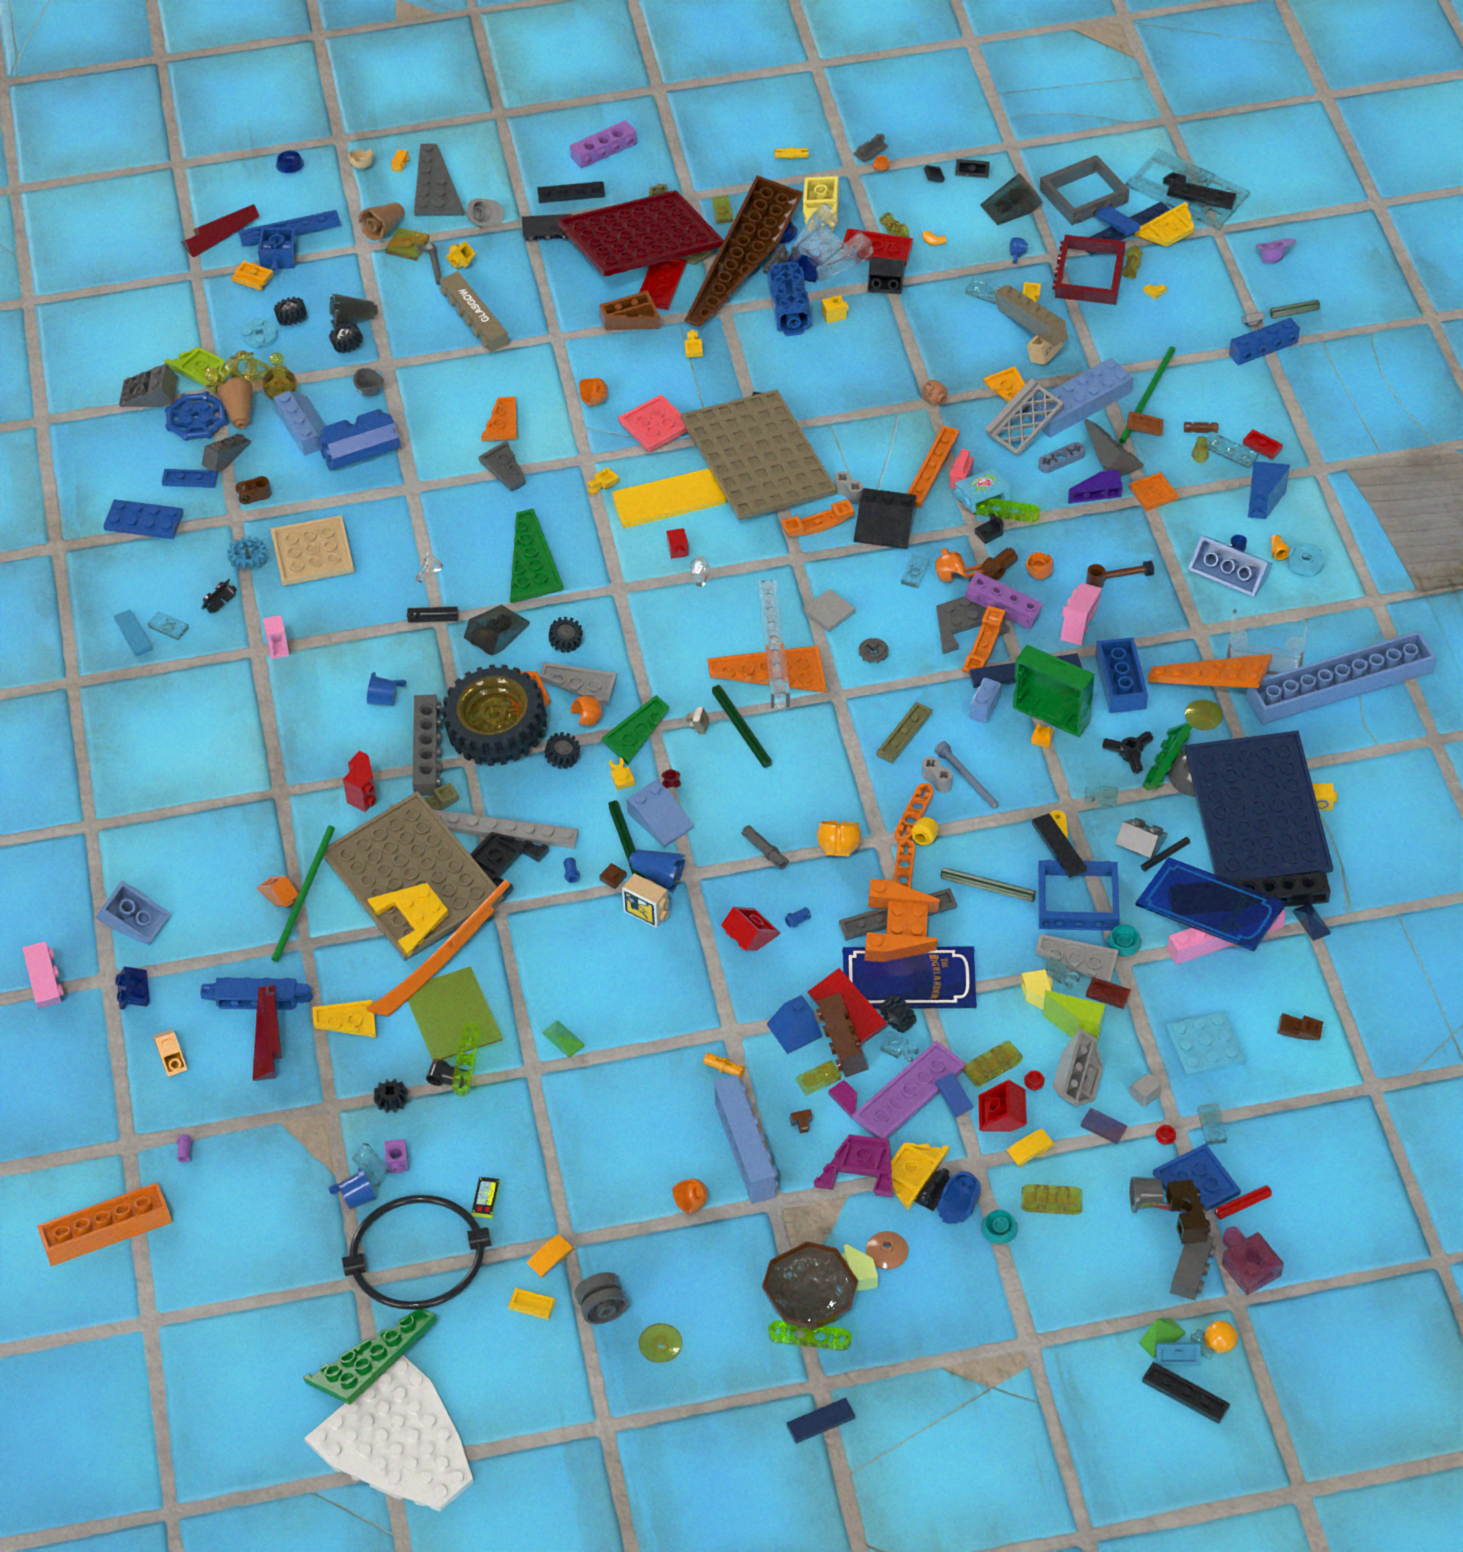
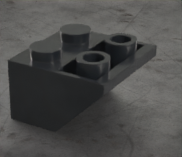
[867,257,905,294]

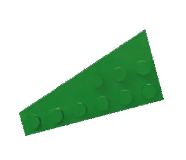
[510,508,563,603]
[303,1309,438,1405]

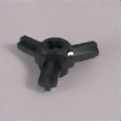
[1102,731,1153,774]

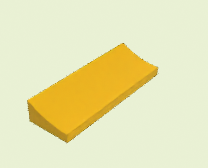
[612,468,726,529]

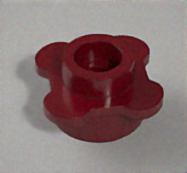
[661,769,681,788]

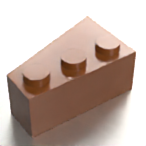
[599,290,660,330]

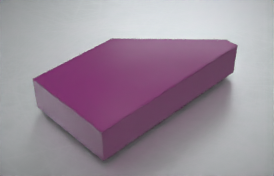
[828,1080,857,1118]

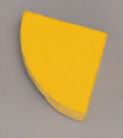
[1143,284,1167,300]

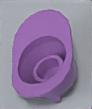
[1255,238,1296,263]

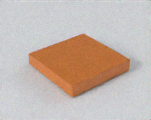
[1129,472,1178,511]

